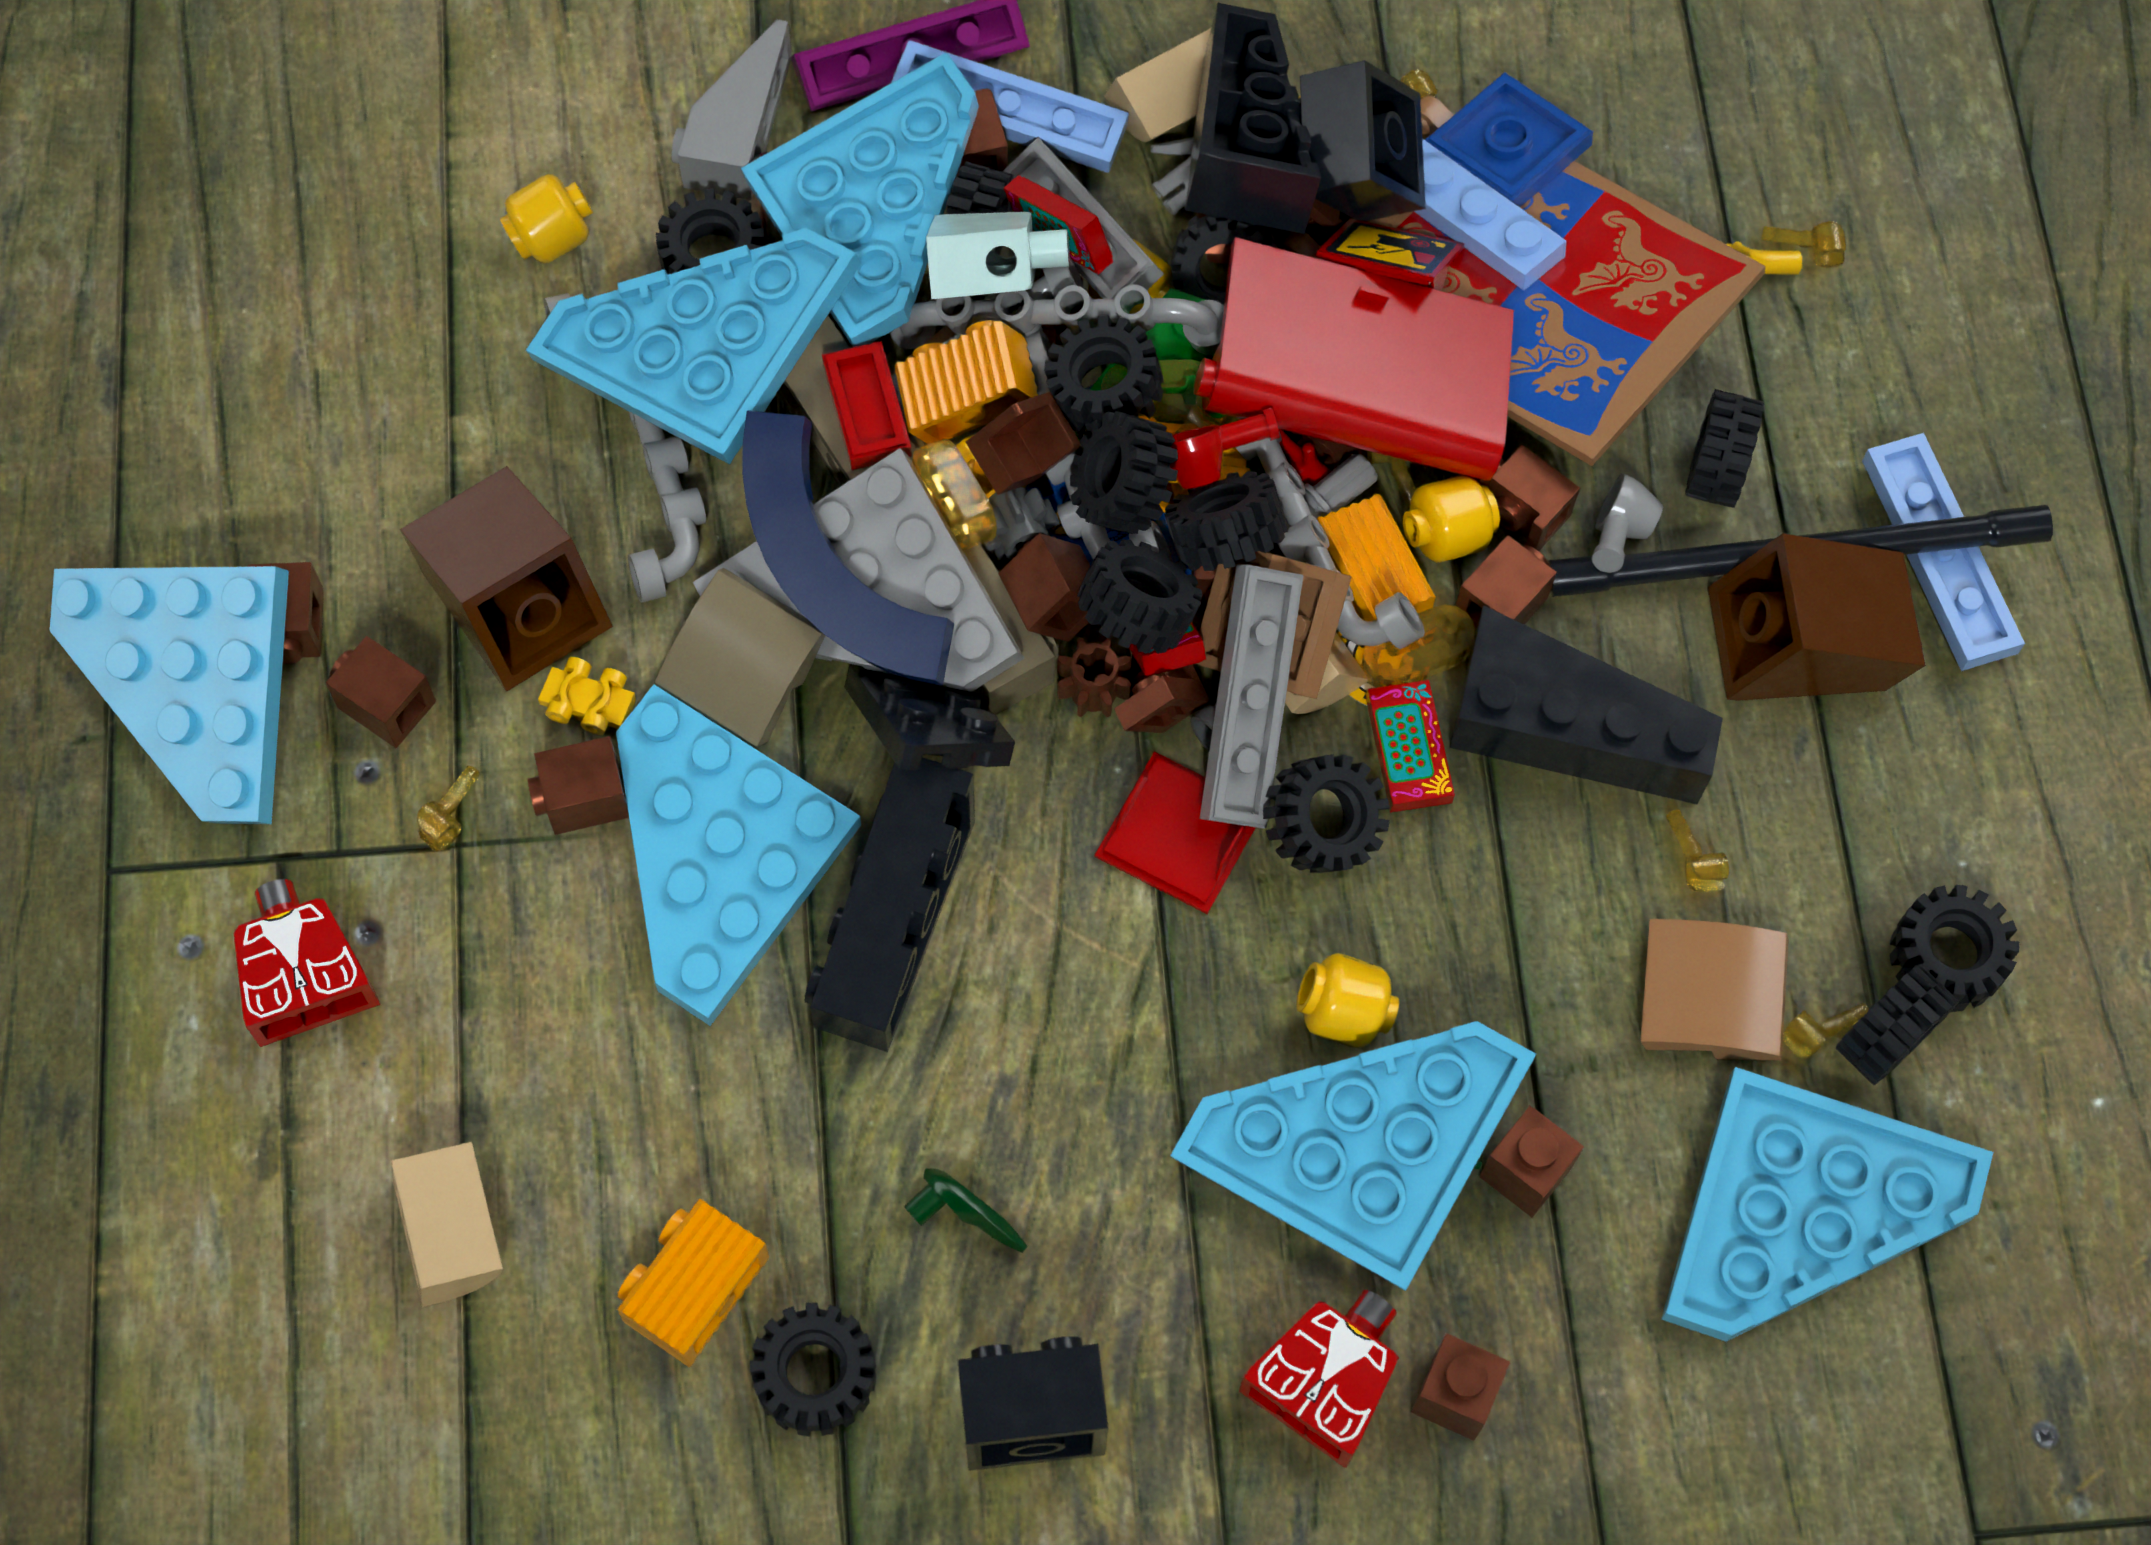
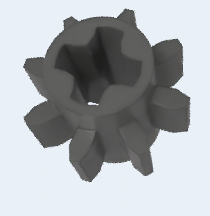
[977,487,1060,561]

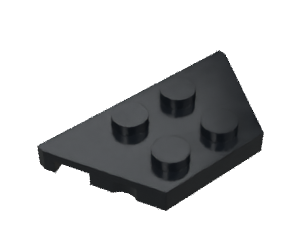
[844,664,1015,770]

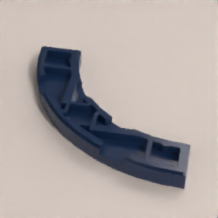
[742,411,954,686]

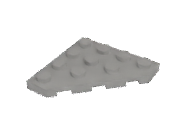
[693,448,1024,692]

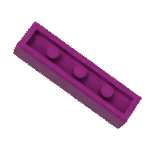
[790,0,1030,111]

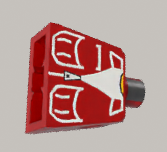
[234,879,380,1047]
[1239,1290,1399,1469]

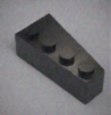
[1185,2,1321,234]
[1450,605,1723,805]
[804,757,975,1052]

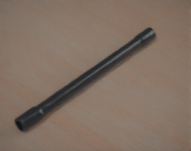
[1548,505,2053,597]

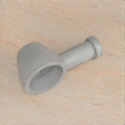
[1592,473,1663,573]

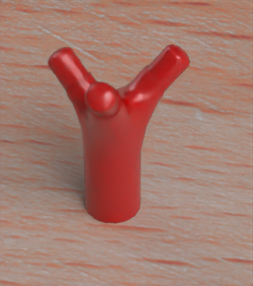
[1278,428,1332,486]

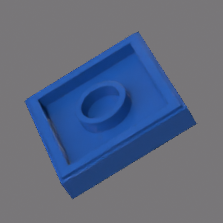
[1425,72,1593,207]

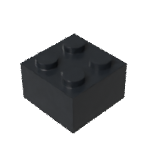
[1297,60,1426,221]
[958,1336,1109,1471]

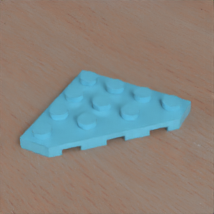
[741,52,979,347]
[526,227,861,464]
[50,566,289,824]
[616,684,861,1026]
[1170,1021,1536,1291]
[1661,1067,1993,1342]

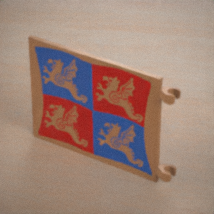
[1282,95,1766,466]

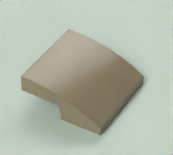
[654,568,825,748]

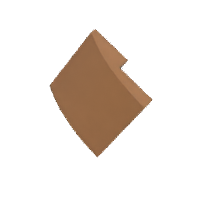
[1196,551,1352,699]
[1641,919,1789,1060]

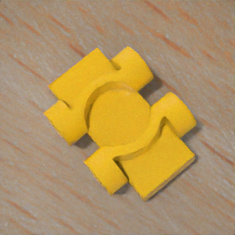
[538,657,636,735]

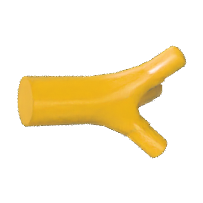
[1726,241,1802,275]

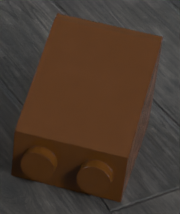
[400,466,613,692]
[1708,533,1926,701]

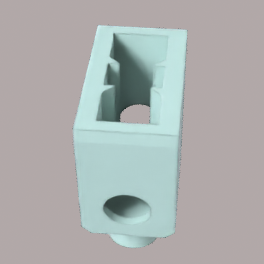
[926,212,1070,299]

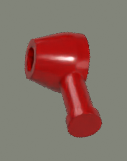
[1170,408,1280,489]

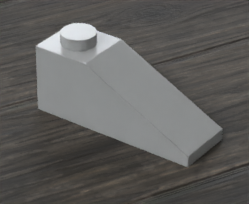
[672,20,792,200]

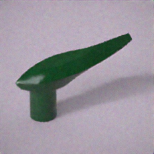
[904,1168,1028,1253]

